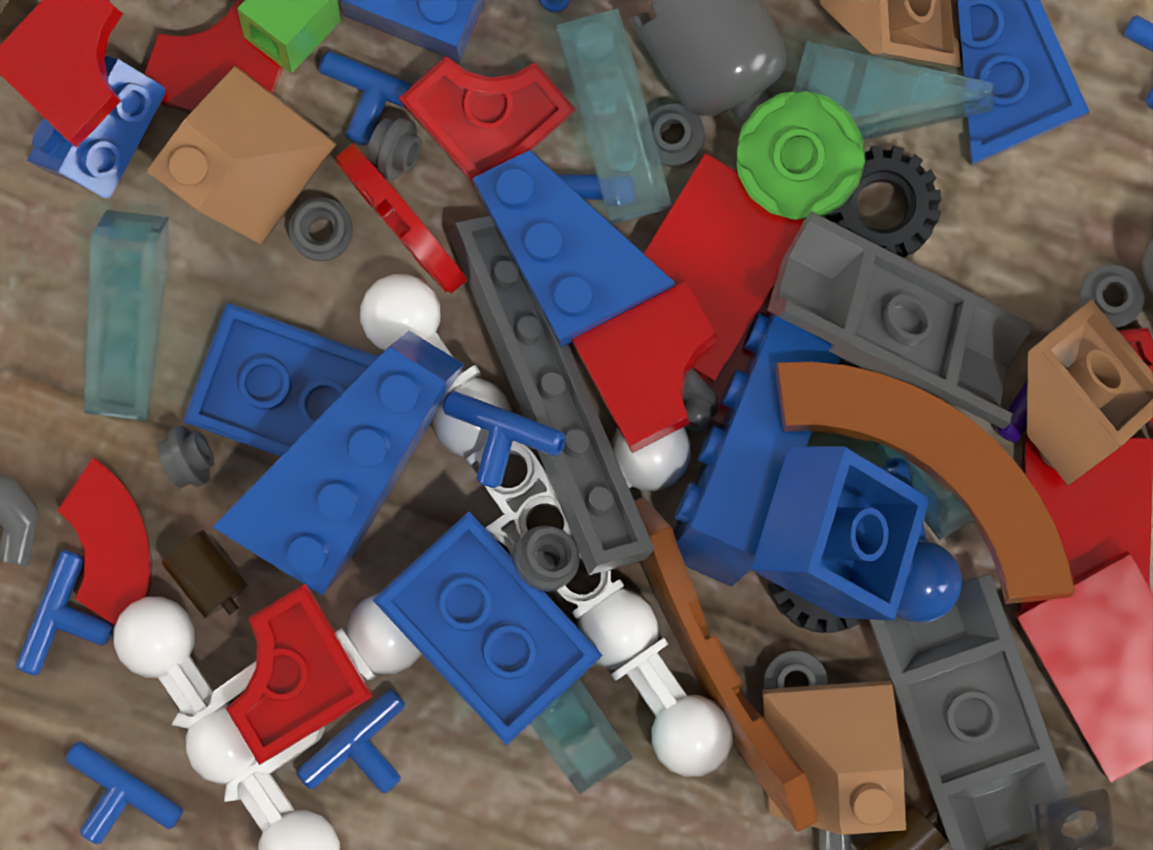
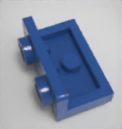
[27,55,166,199]

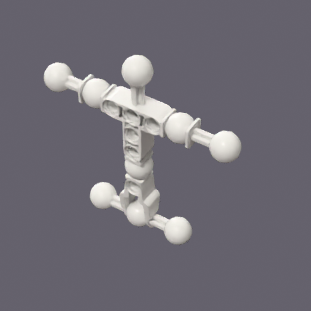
[114,274,733,850]

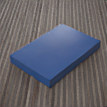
[183,303,378,457]
[373,512,603,746]

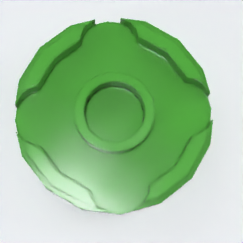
[736,91,866,220]

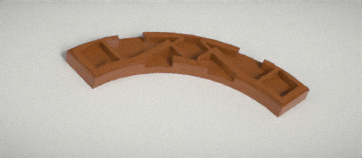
[776,362,1075,604]
[635,498,818,832]

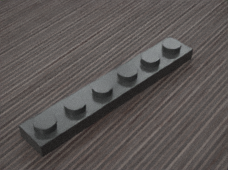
[449,215,655,575]

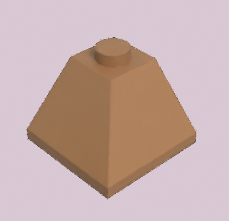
[820,0,962,70]
[146,66,337,244]
[1027,299,1153,485]
[762,680,906,835]

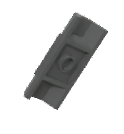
[768,211,1031,429]
[869,574,1079,850]

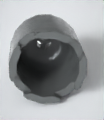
[630,0,787,120]

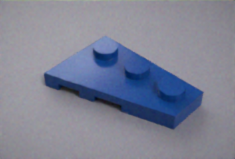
[958,0,1090,166]
[473,150,675,347]

